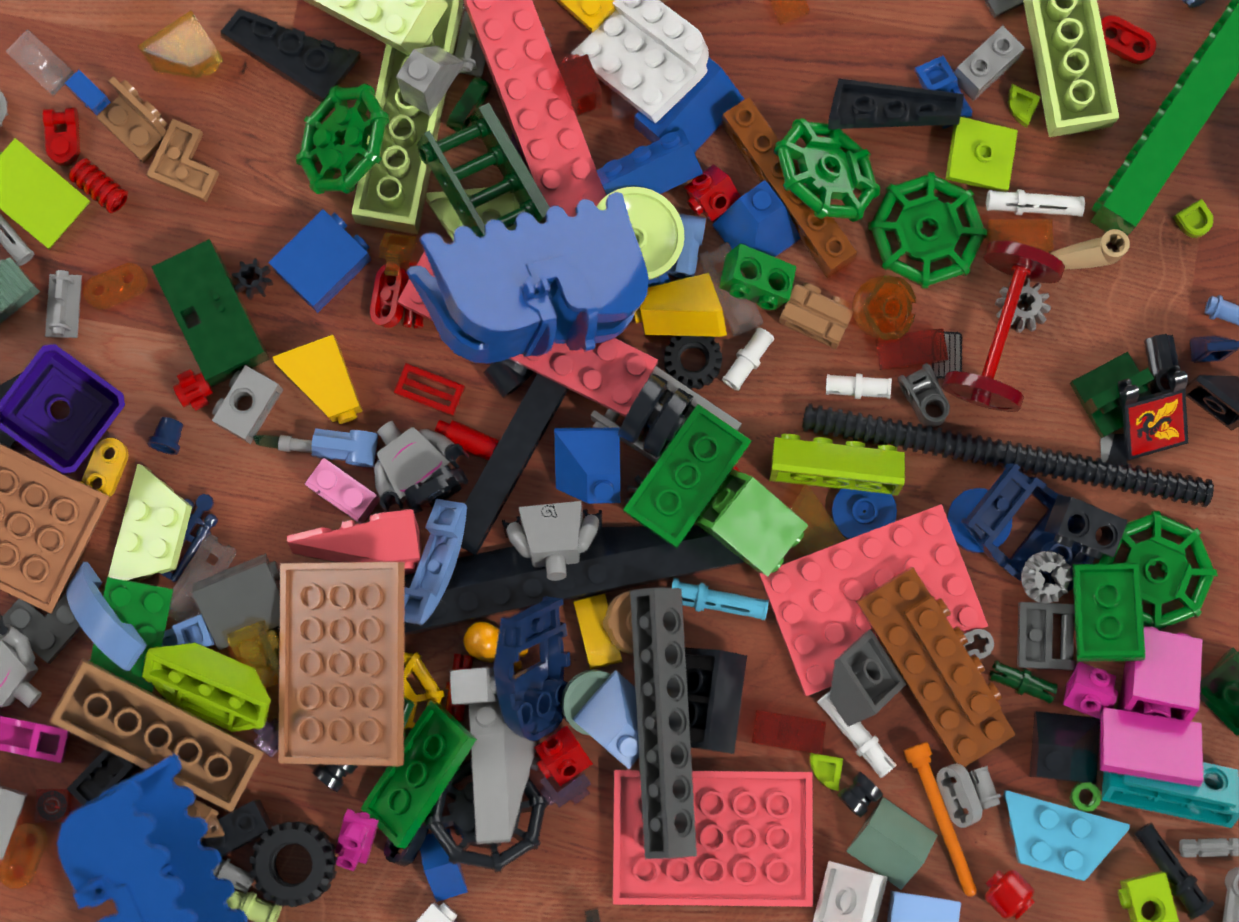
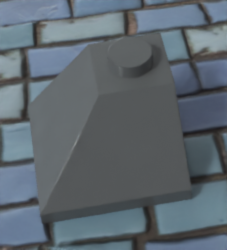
[830,629,907,727]

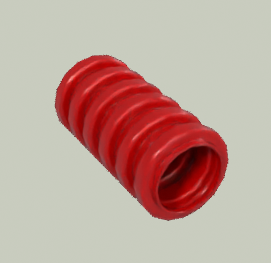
[69,158,128,213]

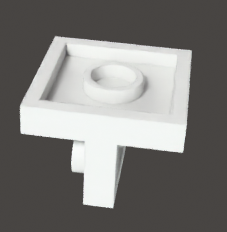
[813,861,888,922]

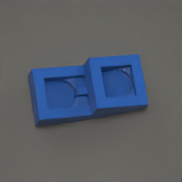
[915,55,972,130]

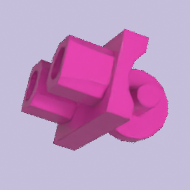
[335,809,379,871]

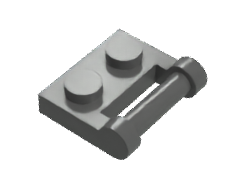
[1017,602,1076,671]

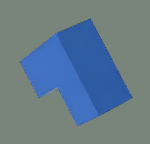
[65,70,111,116]

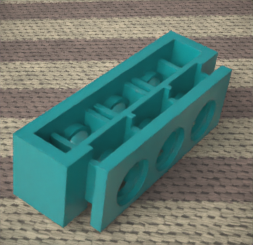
[1101,762,1239,828]

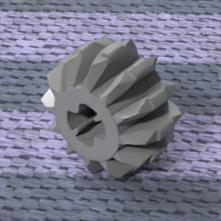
[995,278,1051,333]

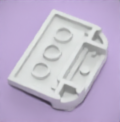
[571,0,709,123]

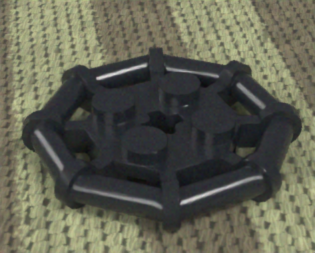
[424,759,549,873]

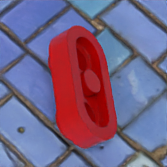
[1101,15,1156,64]
[370,263,409,328]

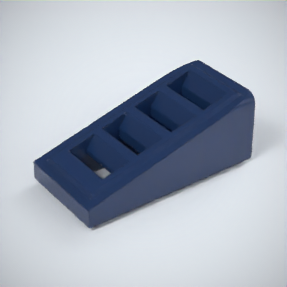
[1190,335,1239,363]

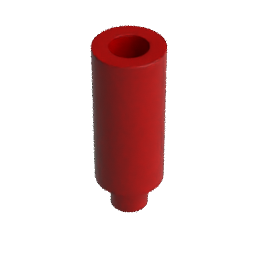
[435,420,500,461]

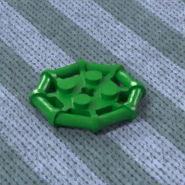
[296,84,390,194]
[774,118,880,222]
[868,171,988,289]
[1099,511,1217,631]

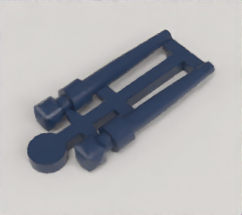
[160,494,218,582]

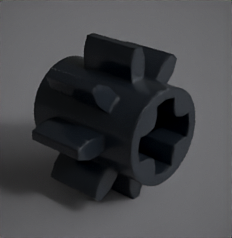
[232,258,274,300]

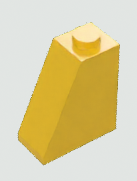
[633,273,727,337]
[273,335,363,424]

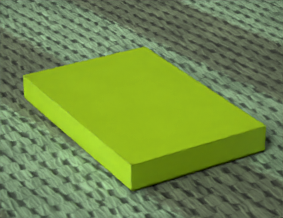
[0,138,91,250]

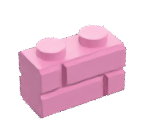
[305,458,380,524]

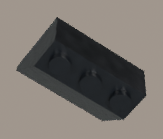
[685,647,747,754]

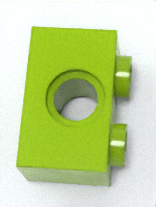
[1118,871,1179,922]

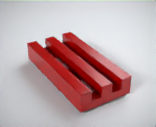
[393,363,466,417]

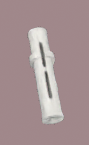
[986,189,1085,217]
[817,690,897,778]

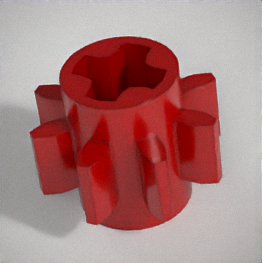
[173,369,213,411]

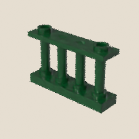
[417,103,550,237]

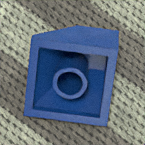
[712,180,801,257]
[554,427,620,504]

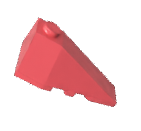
[287,509,422,575]

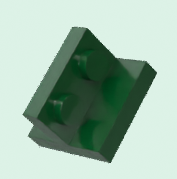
[1070,351,1154,439]
[1200,647,1239,736]

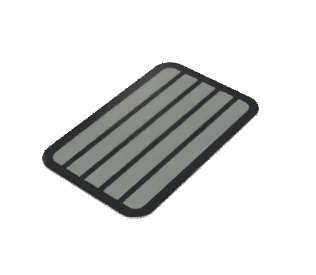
[932,332,962,379]

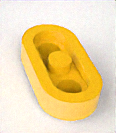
[81,438,129,496]

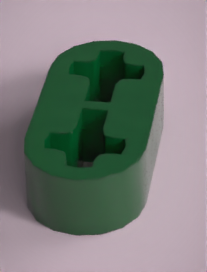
[446,76,492,132]

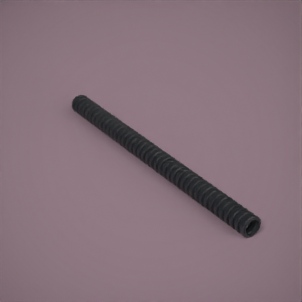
[802,403,1214,508]

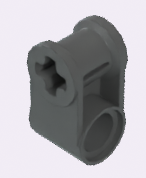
[898,363,950,428]

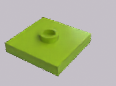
[945,117,1018,192]

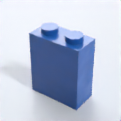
[268,209,371,313]

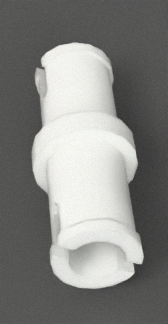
[722,327,774,391]
[826,373,892,399]

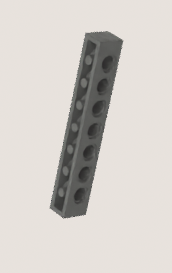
[630,588,697,859]

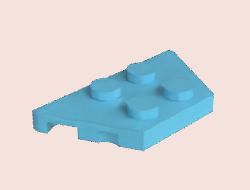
[1003,790,1130,881]

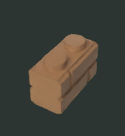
[778,283,855,349]

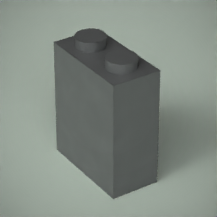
[192,554,280,651]

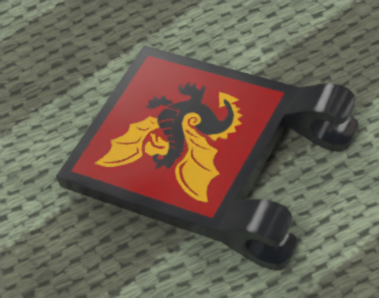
[1118,365,1189,460]

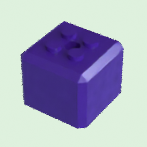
[0,344,125,474]

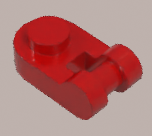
[43,107,80,166]

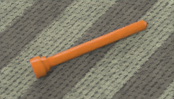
[903,742,977,897]

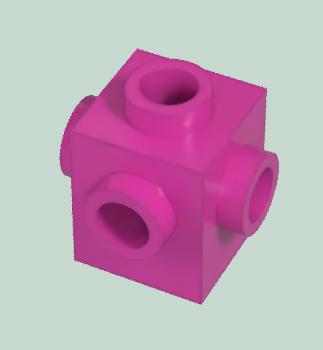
[1063,662,1118,719]

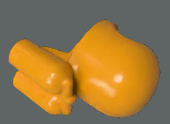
[464,622,528,672]

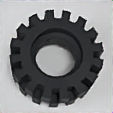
[664,336,722,390]

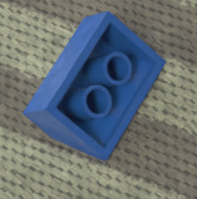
[634,57,744,154]

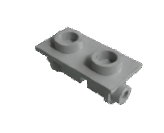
[454,11,486,77]
[45,270,82,338]

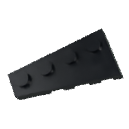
[220,9,361,102]
[828,78,964,129]

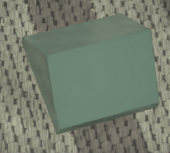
[846,797,938,890]

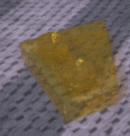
[791,484,846,556]

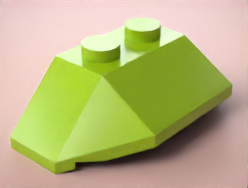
[142,643,271,732]

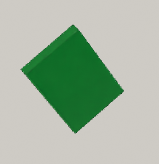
[1072,563,1145,662]

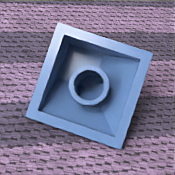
[572,670,639,769]

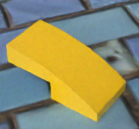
[573,594,622,670]

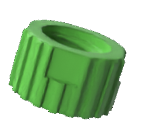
[1069,782,1102,812]

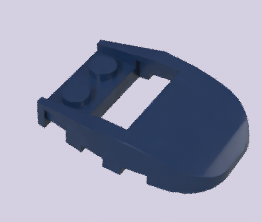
[961,463,1096,592]
[494,596,570,741]

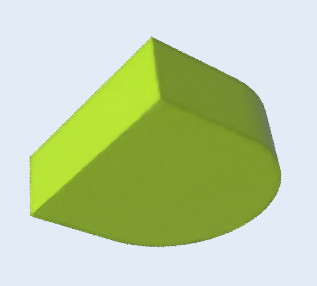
[1173,199,1213,238]

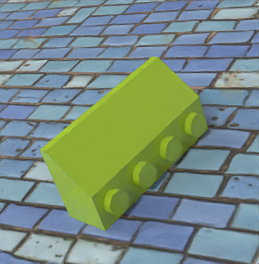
[769,434,905,496]

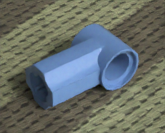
[667,213,706,279]
[311,428,378,467]

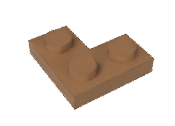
[146,119,219,202]

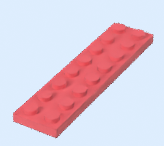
[463,0,606,217]
[398,251,658,417]

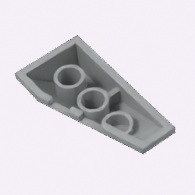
[469,702,537,844]

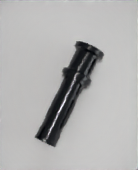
[1134,822,1215,920]

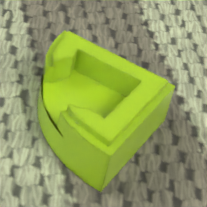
[1008,84,1041,128]
[810,753,843,791]

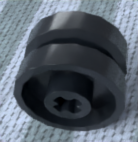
[618,374,694,459]

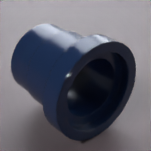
[147,417,184,455]

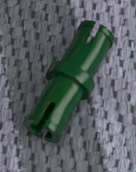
[988,660,1058,704]

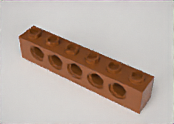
[721,97,857,278]

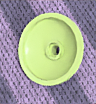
[596,187,684,280]

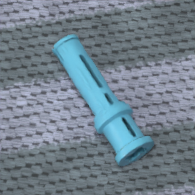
[672,577,769,621]

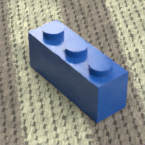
[596,129,703,195]

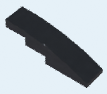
[67,696,166,805]

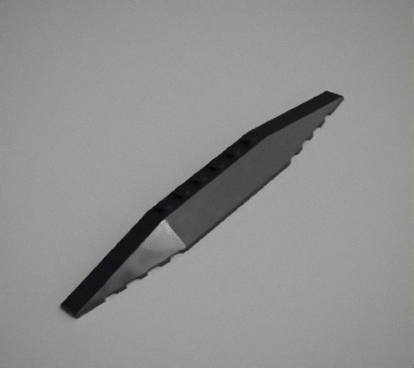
[261,525,745,665]

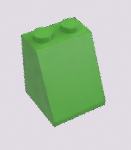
[695,469,808,577]

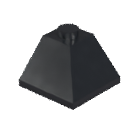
[1185,375,1239,431]
[1029,711,1100,784]

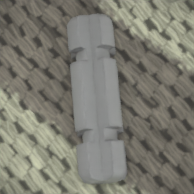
[1179,838,1239,857]

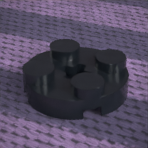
[404,465,469,513]

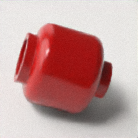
[985,870,1035,920]

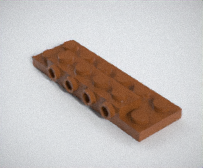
[856,567,1016,767]

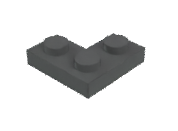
[3,593,81,664]

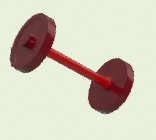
[942,240,1065,412]

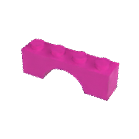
[0,716,71,763]

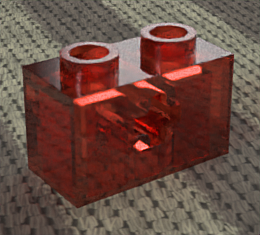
[557,54,602,117]

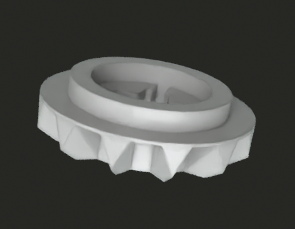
[1021,551,1073,604]

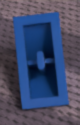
[420,828,468,902]

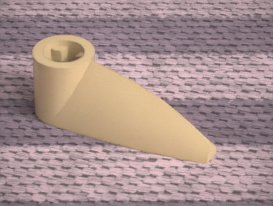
[1050,229,1130,270]

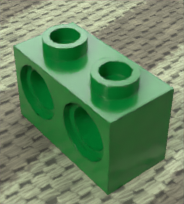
[719,243,797,310]

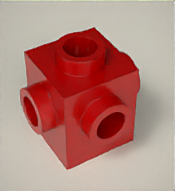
[684,164,741,221]
[534,725,593,786]

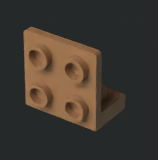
[97,76,167,163]

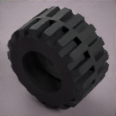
[249,822,337,907]

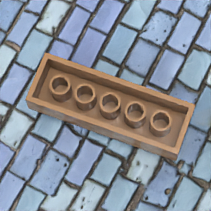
[50,658,264,812]

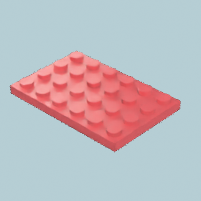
[758,504,988,696]
[613,770,813,907]

